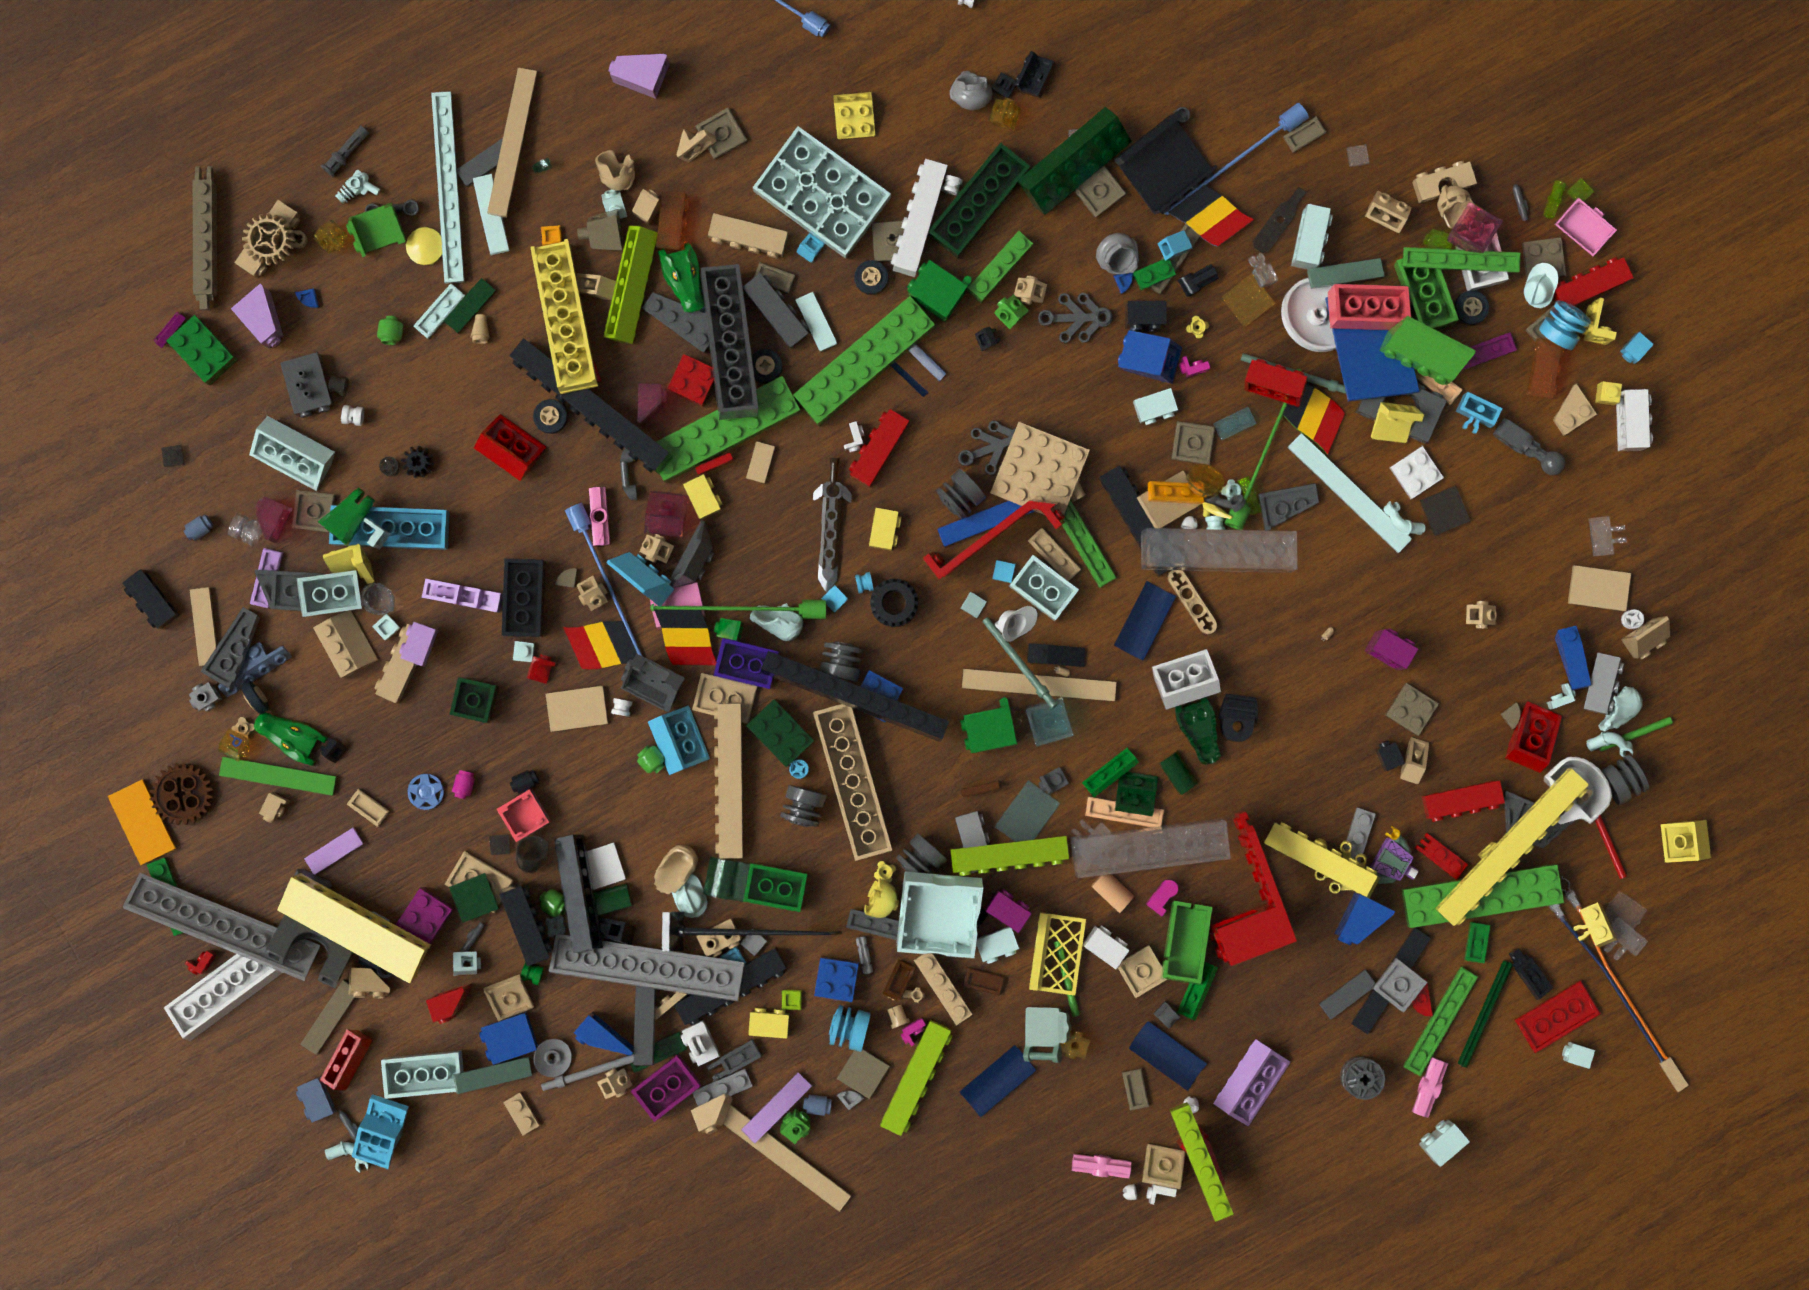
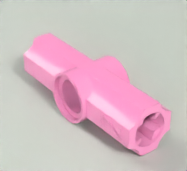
[589,487,610,546]
[1412,1057,1448,1118]
[1072,1154,1131,1178]

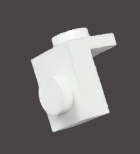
[844,422,865,452]
[1146,1184,1177,1205]

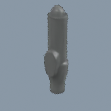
[1512,184,1528,221]
[461,922,485,952]
[339,1110,358,1140]

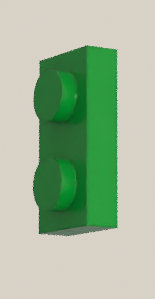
[1133,259,1176,291]
[1464,922,1490,963]

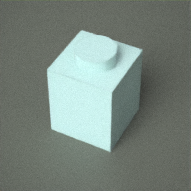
[1562,1042,1595,1069]

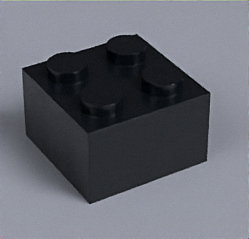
[1125,301,1167,332]

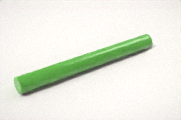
[1599,717,1673,751]
[1054,941,1080,1017]

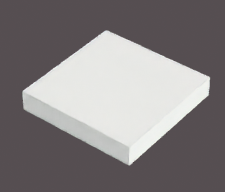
[587,843,626,890]

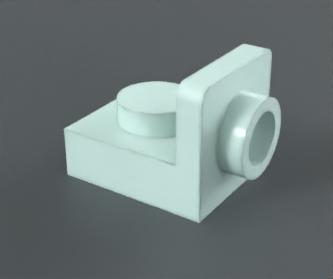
[1547,683,1576,709]

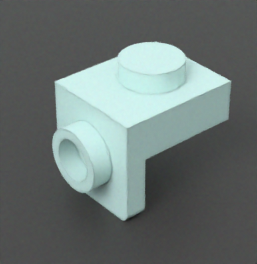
[601,189,627,219]

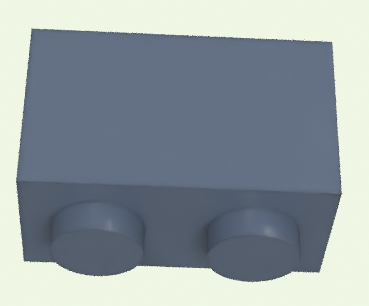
[296,1076,337,1123]

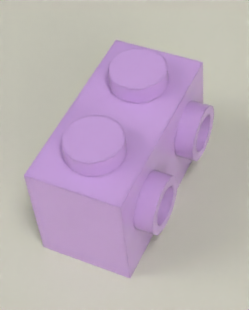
[399,622,438,667]

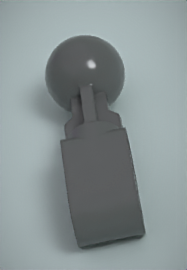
[1493,418,1566,476]

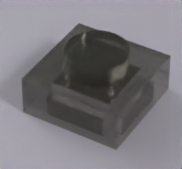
[161,445,185,467]
[489,834,511,855]

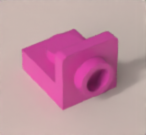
[1179,356,1210,378]
[900,1017,926,1047]

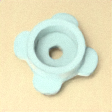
[1221,479,1241,501]

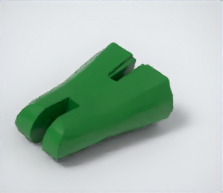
[318,487,375,546]

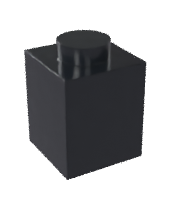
[1375,740,1405,771]

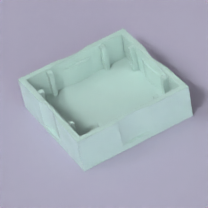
[897,872,983,958]

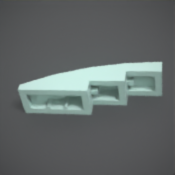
[473,174,509,255]

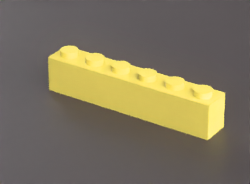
[1264,822,1380,898]

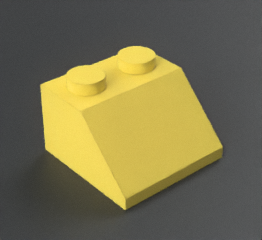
[1661,820,1711,862]

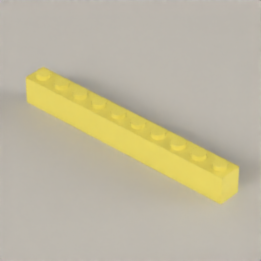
[1435,768,1589,926]

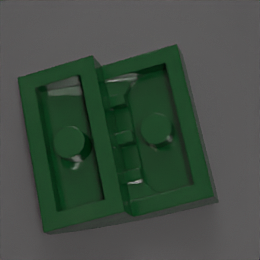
[1115,772,1158,817]

